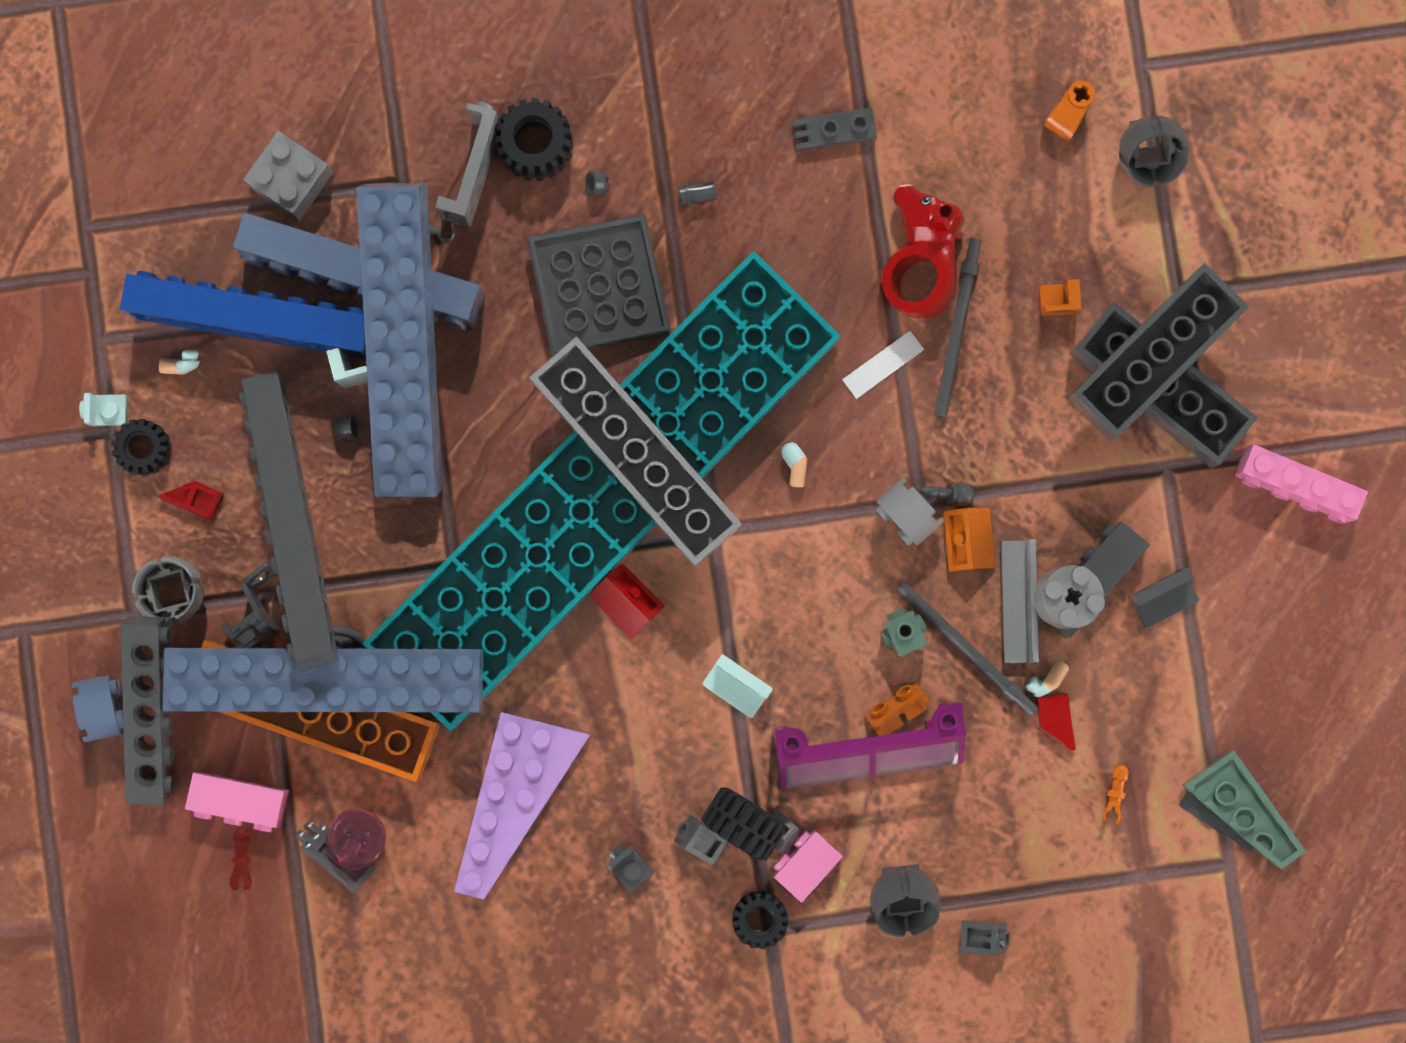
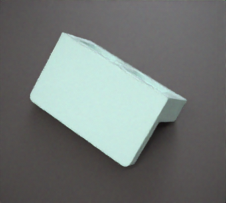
[326,348,368,388]
[703,654,773,718]

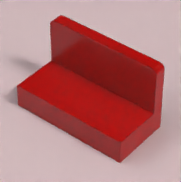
[590,563,665,639]

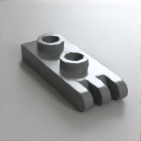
[792,107,877,152]

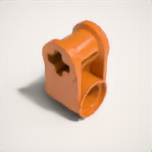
[1043,80,1095,141]

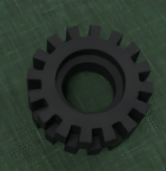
[111,419,172,476]
[732,891,788,949]

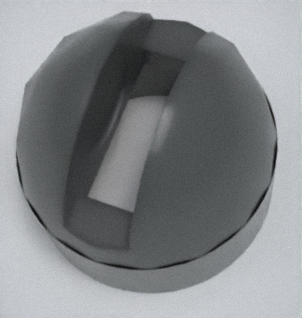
[585,171,610,196]
[333,416,358,441]

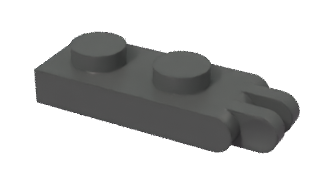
[296,821,376,894]

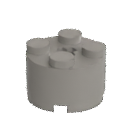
[876,477,944,546]
[1034,565,1105,629]

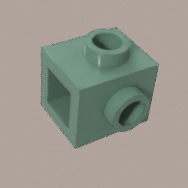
[880,608,928,657]

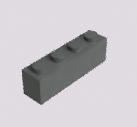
[1049,521,1150,638]

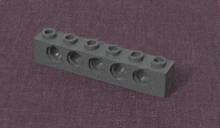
[120,616,175,805]

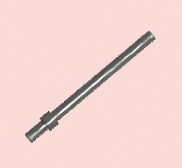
[934,238,981,418]
[897,581,1038,717]

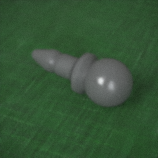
[920,483,974,508]

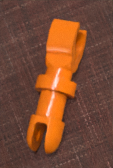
[1103,764,1129,825]

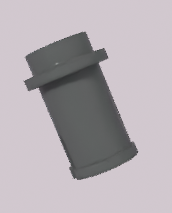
[678,181,717,207]

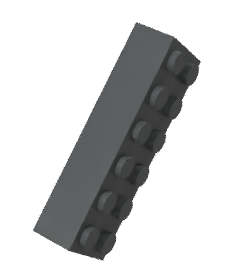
[1067,263,1249,442]
[1070,302,1258,469]

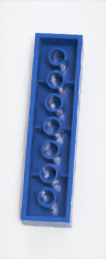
[119,271,366,359]

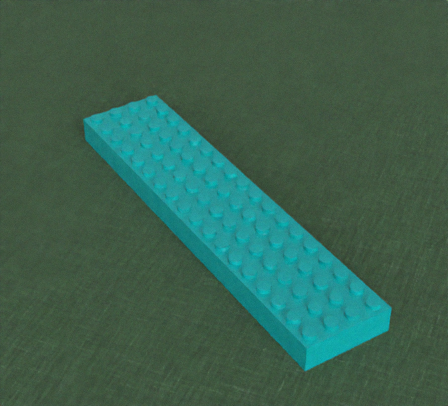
[363,251,841,731]

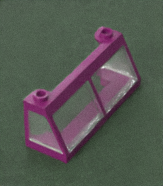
[772,702,966,790]

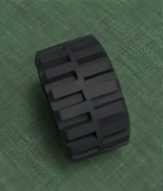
[495,98,573,181]
[701,787,786,861]

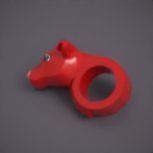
[879,184,965,320]

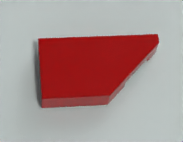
[1036,693,1076,750]

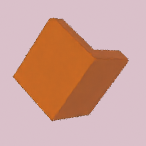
[1039,279,1082,316]

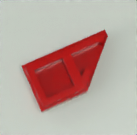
[158,481,224,521]

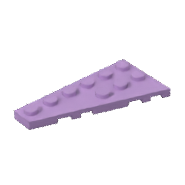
[454,712,590,900]

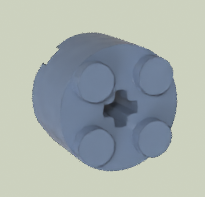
[72,674,124,743]

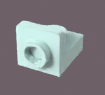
[79,393,128,426]

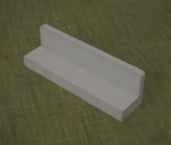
[1000,539,1039,663]

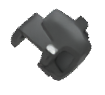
[220,562,281,648]

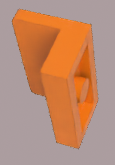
[944,508,995,572]

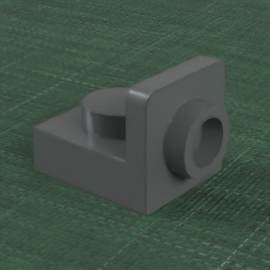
[674,815,728,866]
[606,844,654,893]
[960,920,1010,956]

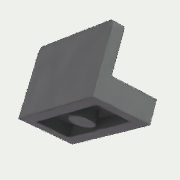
[1128,567,1199,628]

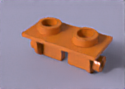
[865,682,930,736]

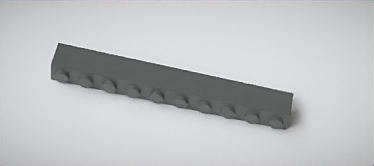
[239,370,339,671]

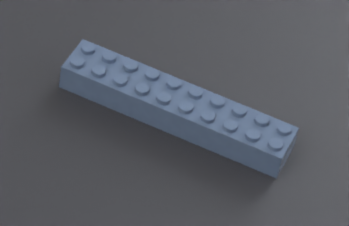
[356,183,443,497]
[163,648,483,712]

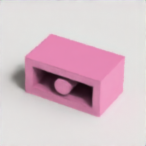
[773,830,843,903]

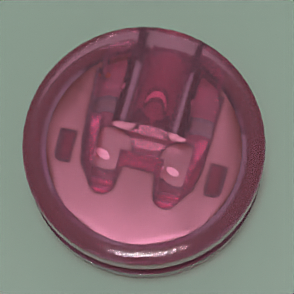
[325,809,386,870]

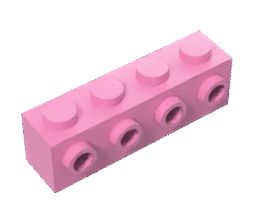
[1234,445,1368,524]

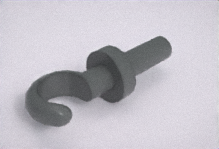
[429,223,455,243]

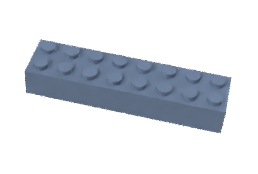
[233,213,485,332]

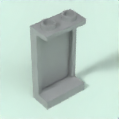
[435,102,501,228]

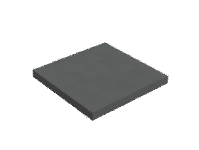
[526,214,671,356]

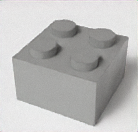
[243,131,334,221]

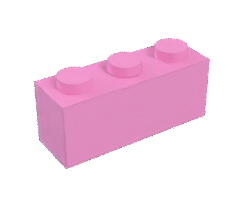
[185,771,289,832]

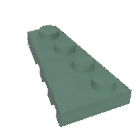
[1182,750,1306,870]

